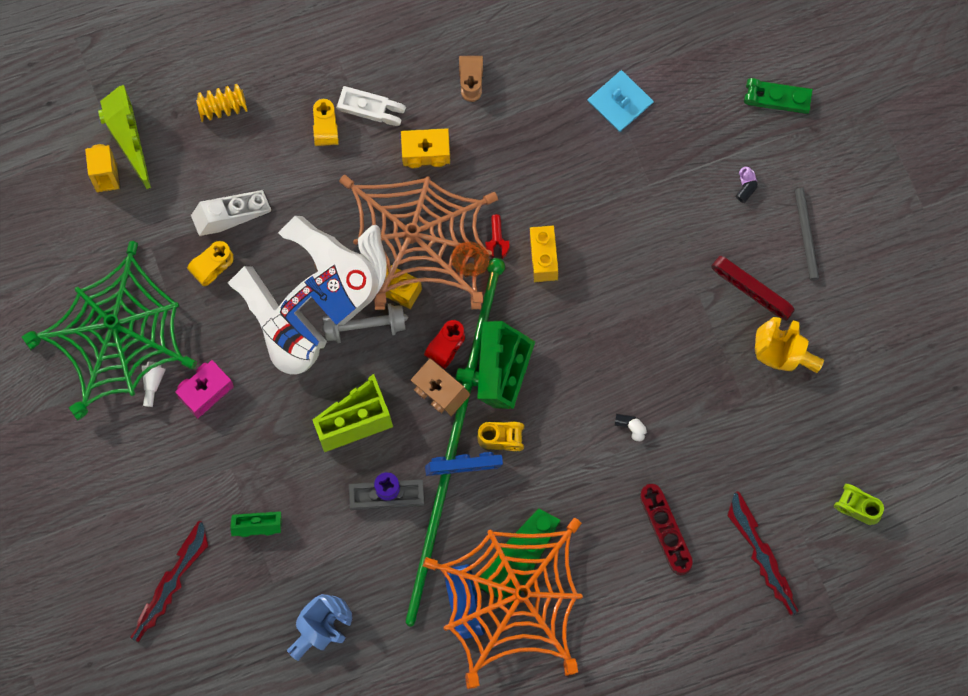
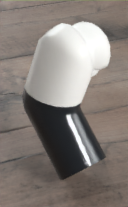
[614,414,647,441]

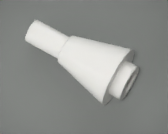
[142,362,166,407]

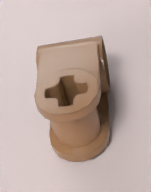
[459,56,483,102]

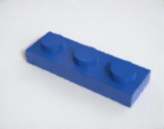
[425,452,503,476]

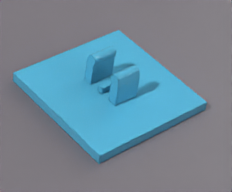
[587,70,654,132]

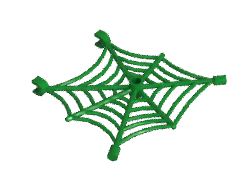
[22,241,197,421]

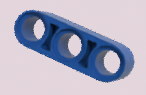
[444,564,485,639]

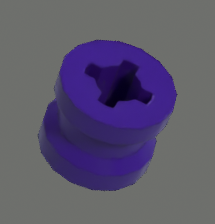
[374,472,400,501]

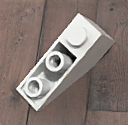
[191,190,271,236]

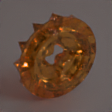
[451,242,490,278]

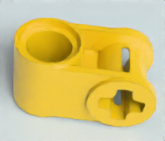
[313,99,339,146]
[187,241,234,286]
[477,422,525,451]

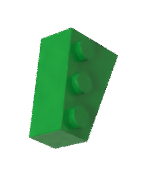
[477,321,536,409]

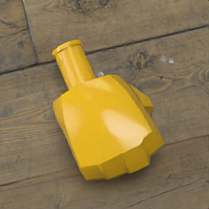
[755,317,824,373]

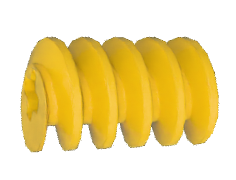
[196,84,248,122]

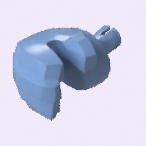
[287,594,352,661]

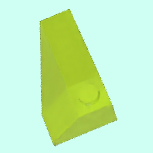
[98,85,151,189]

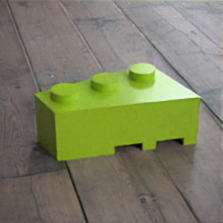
[313,374,393,453]

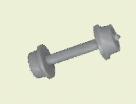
[320,303,408,343]

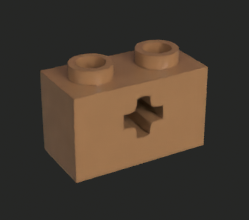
[411,359,471,416]

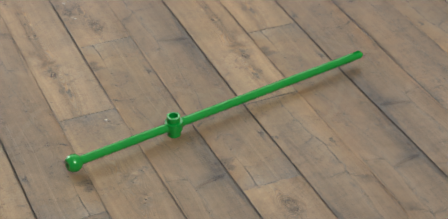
[406,258,505,627]

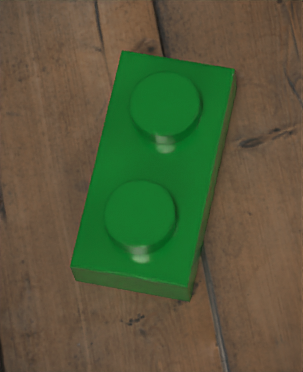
[230,512,282,537]

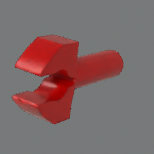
[485,214,510,259]

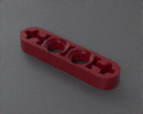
[711,256,795,321]
[640,484,693,575]

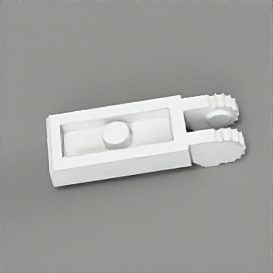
[336,86,406,126]

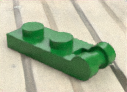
[744,78,813,114]

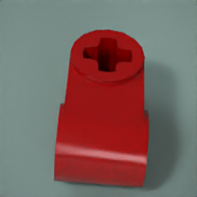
[424,320,465,369]

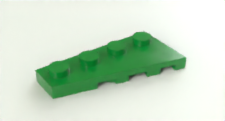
[478,508,560,606]

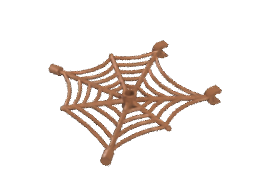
[339,175,498,310]

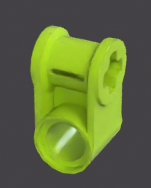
[834,484,884,525]

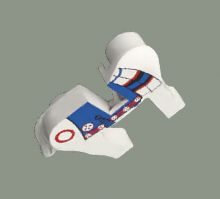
[228,216,387,374]

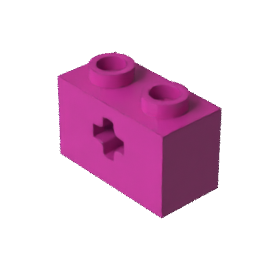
[175,360,234,419]

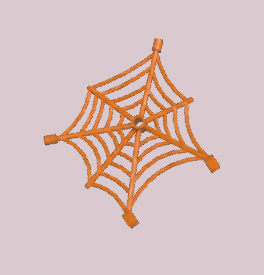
[423,518,583,689]

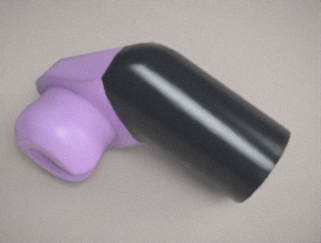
[736,167,758,203]

